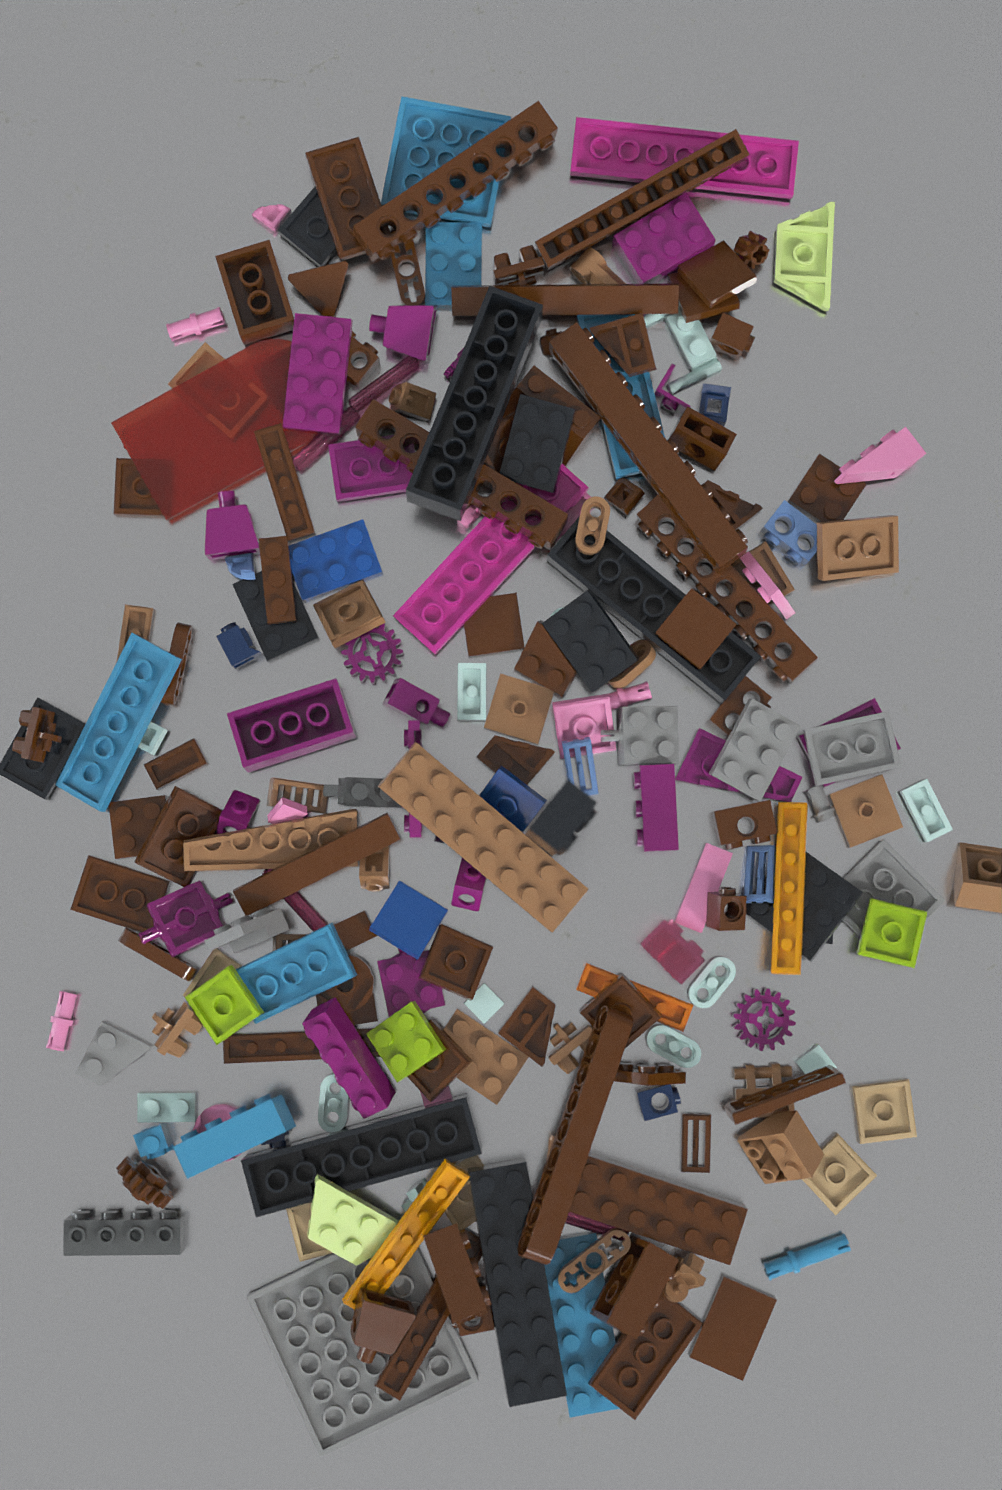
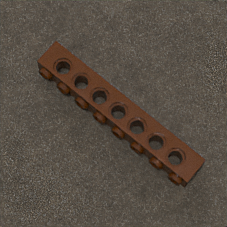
[353,101,558,262]
[535,129,750,270]
[355,399,568,550]
[636,495,818,684]

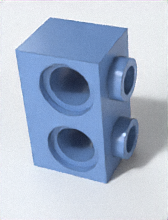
[760,500,817,566]

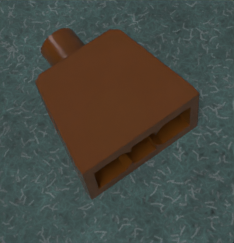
[350,1287,416,1364]

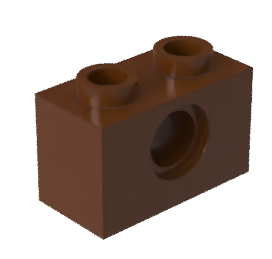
[668,406,737,471]
[711,800,778,850]

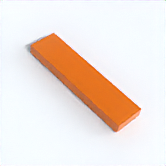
[576,963,693,1032]

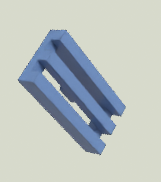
[562,737,599,795]
[744,845,776,903]

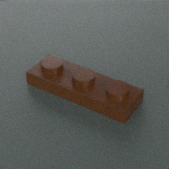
[259,536,297,625]

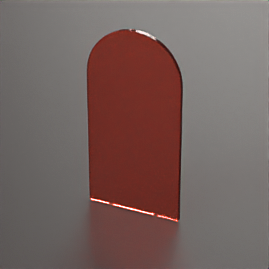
[111,339,319,521]

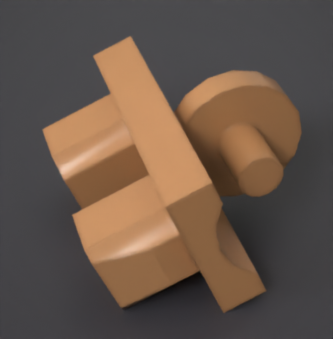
[152,1002,203,1058]
[548,1022,592,1074]
[663,1253,706,1303]

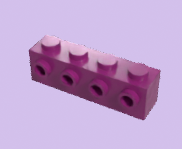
[302,997,396,1119]

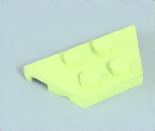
[774,202,835,311]
[307,1174,399,1266]

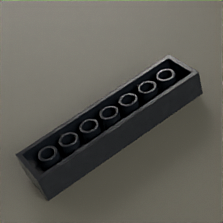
[406,285,543,521]
[546,516,761,704]
[525,779,598,857]
[241,1094,482,1218]
[467,1158,567,1407]

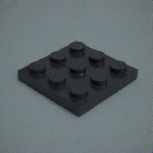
[746,852,863,962]

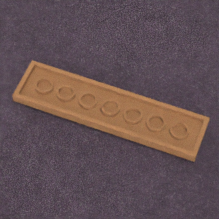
[378,742,589,933]

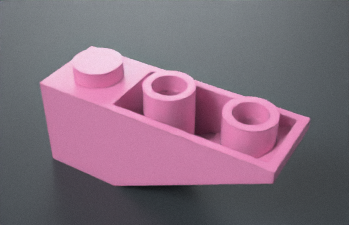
[834,427,927,484]

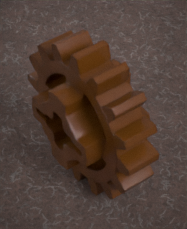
[116,1156,174,1209]

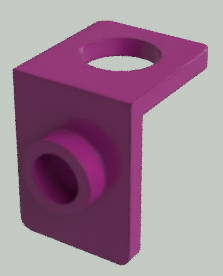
[655,363,691,414]
[216,790,260,834]
[451,858,486,911]

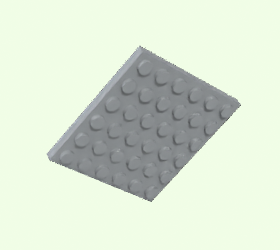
[246,1249,479,1458]

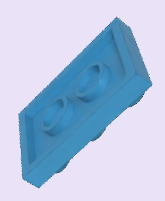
[425,222,482,308]

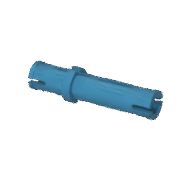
[763,1233,851,1281]

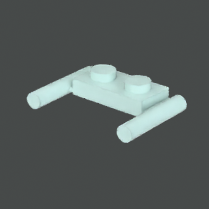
[644,306,722,394]

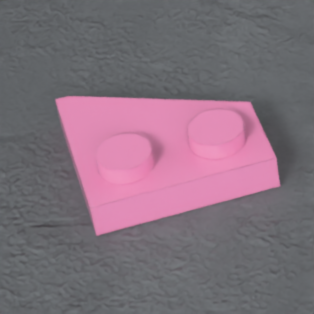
[740,551,796,620]

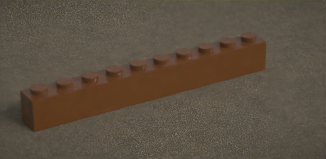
[549,322,748,573]

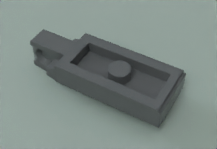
[323,777,402,808]

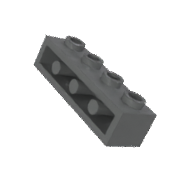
[63,1210,185,1256]

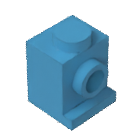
[133,1122,174,1159]

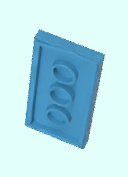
[235,923,357,1024]

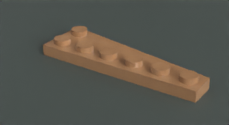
[183,809,358,871]

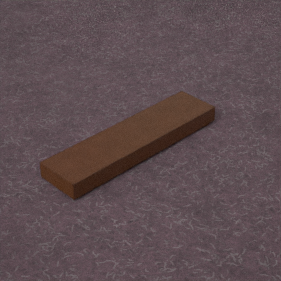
[254,423,315,541]

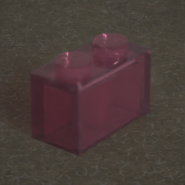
[639,919,705,985]

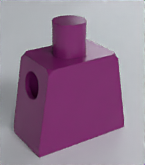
[369,305,438,361]
[205,491,260,559]
[382,678,451,728]

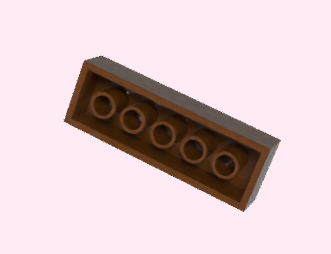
[569,1152,748,1265]

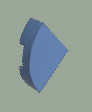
[225,553,256,580]

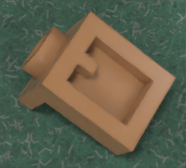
[389,382,436,421]
[359,846,390,892]

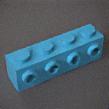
[173,1093,296,1179]

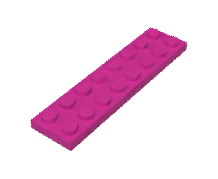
[570,117,799,199]
[393,464,589,655]

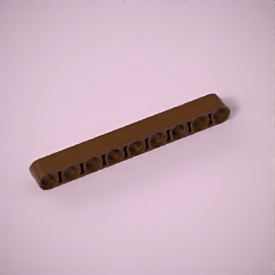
[518,1006,633,1265]

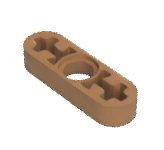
[558,1228,631,1293]

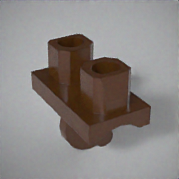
[493,245,544,285]
[12,707,62,763]

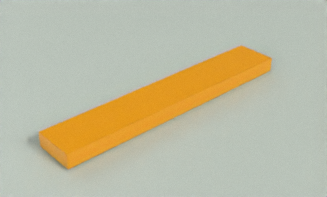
[771,802,808,975]
[342,1159,470,1310]

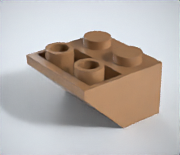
[737,1110,824,1184]

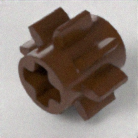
[733,231,770,269]

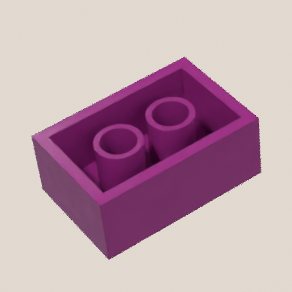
[612,193,716,284]

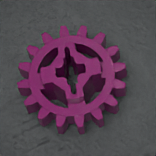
[341,624,404,684]
[732,988,796,1051]

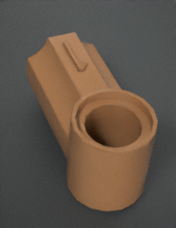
[570,247,626,284]

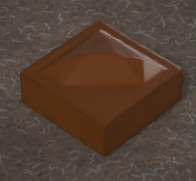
[604,477,645,515]

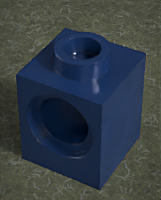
[635,1084,681,1121]

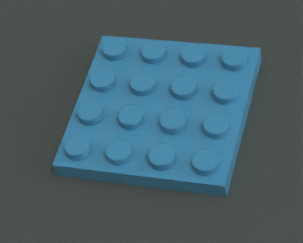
[381,96,511,228]

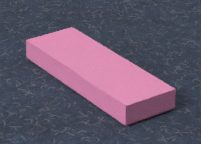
[674,843,733,933]

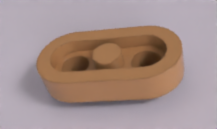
[575,496,610,555]
[608,640,656,688]

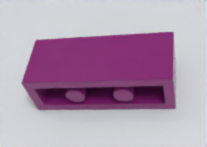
[633,764,679,852]

